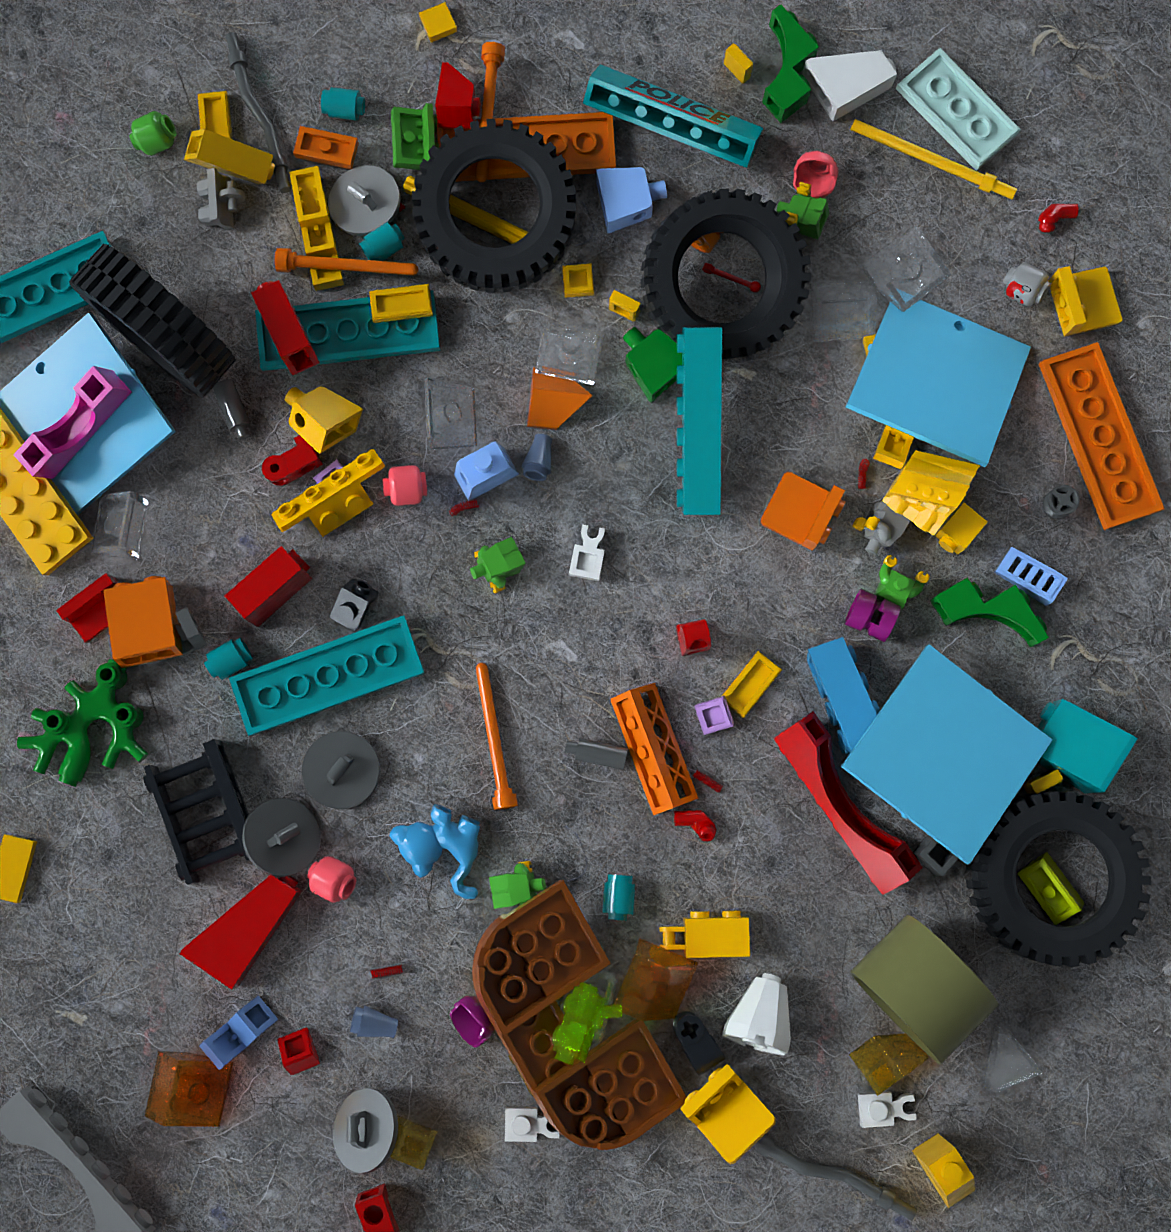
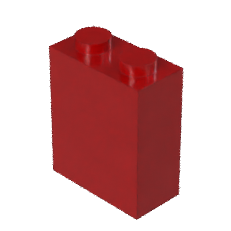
[251,280,320,376]
[224,546,313,627]

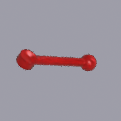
[702,263,761,293]

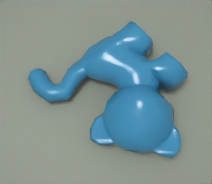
[389,804,480,899]

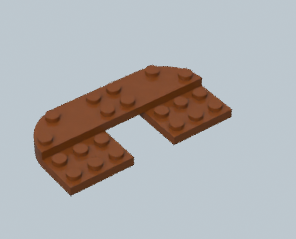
[472,880,687,1150]

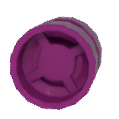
[844,588,901,642]

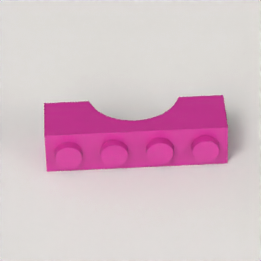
[13,366,132,479]

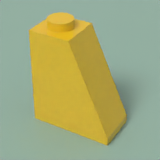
[184,129,275,184]
[912,1133,975,1208]

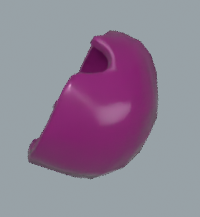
[450,996,495,1048]

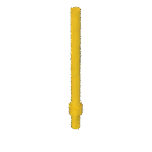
[850,119,1017,200]

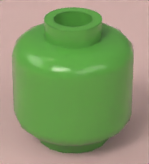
[130,111,177,156]

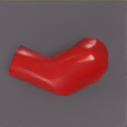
[1038,204,1079,233]
[674,810,717,842]

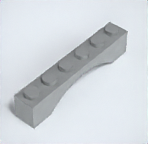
[0,1086,156,1232]

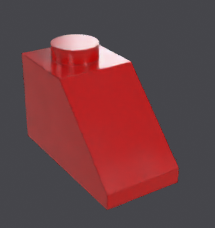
[435,62,481,129]

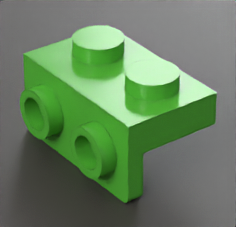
[391,103,439,170]

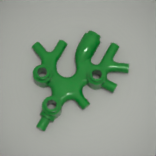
[17,659,148,787]

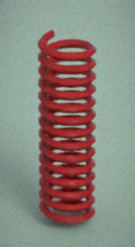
[692,770,723,793]
[370,964,403,979]

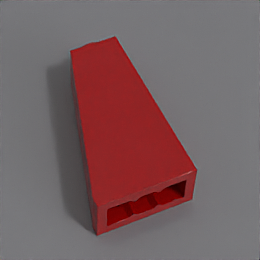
[179,875,302,990]

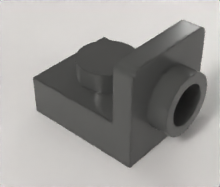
[175,607,207,657]

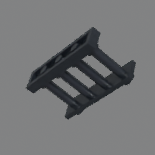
[143,739,250,885]

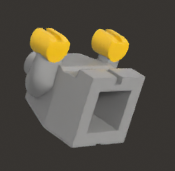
[852,502,910,555]

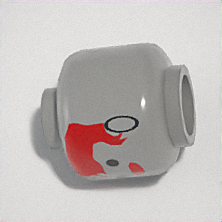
[1003,262,1051,307]

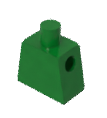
[623,326,682,403]

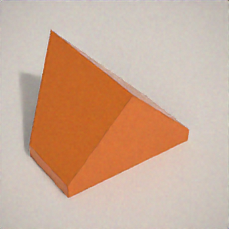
[527,367,593,430]

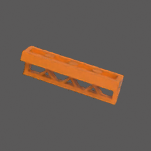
[610,683,699,815]

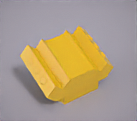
[882,450,980,536]

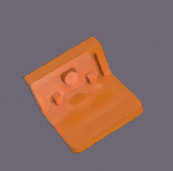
[760,472,846,551]

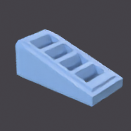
[994,547,1068,606]

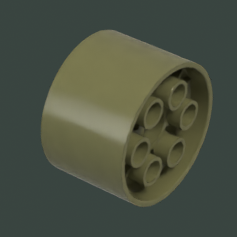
[850,914,999,1065]

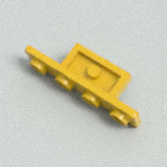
[271,449,385,537]

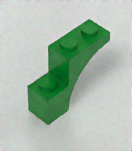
[762,4,819,123]
[930,577,1049,647]

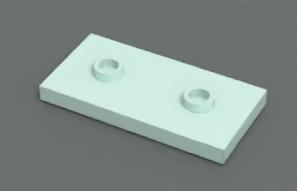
[896,48,1021,171]

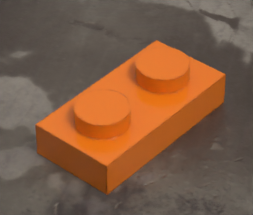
[293,126,359,169]

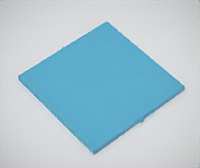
[845,289,1031,467]
[0,313,176,515]
[841,644,1052,865]

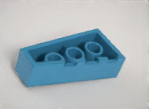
[807,637,880,779]

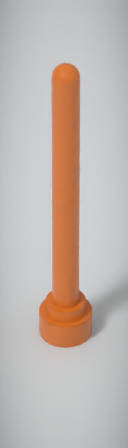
[476,42,505,182]
[275,248,419,275]
[476,663,518,810]

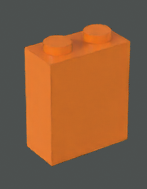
[104,576,183,668]

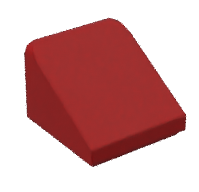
[277,1027,320,1075]

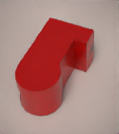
[261,435,323,486]
[675,619,711,656]
[355,1183,400,1232]

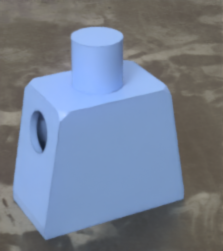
[596,167,667,234]
[454,441,519,501]

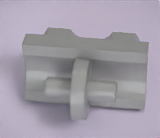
[197,168,245,230]

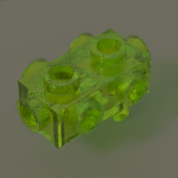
[552,982,623,1065]

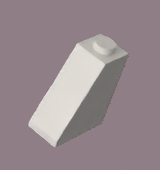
[802,50,897,121]

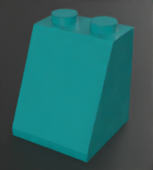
[1037,699,1138,794]

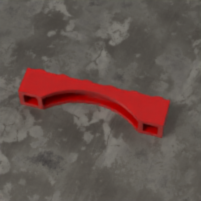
[773,711,923,895]

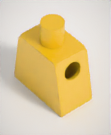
[285,386,363,453]

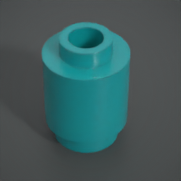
[321,87,366,121]
[359,222,405,261]
[204,637,253,680]
[602,874,635,921]

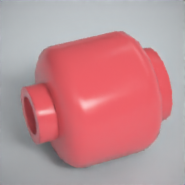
[382,465,427,506]
[307,856,356,903]

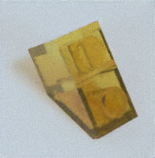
[849,1033,929,1096]
[390,1115,438,1170]

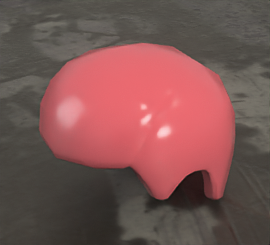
[793,151,838,199]

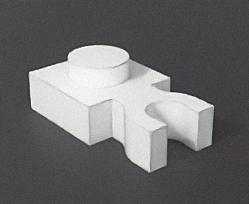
[569,524,605,581]
[858,1091,916,1128]
[505,1106,559,1142]

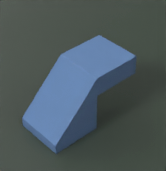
[199,995,278,1070]

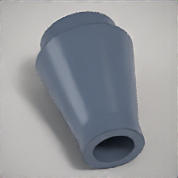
[521,434,553,481]
[350,1005,398,1038]

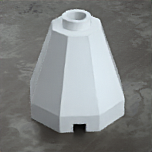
[722,973,791,1056]

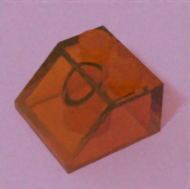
[612,938,698,1021]
[144,1051,233,1127]

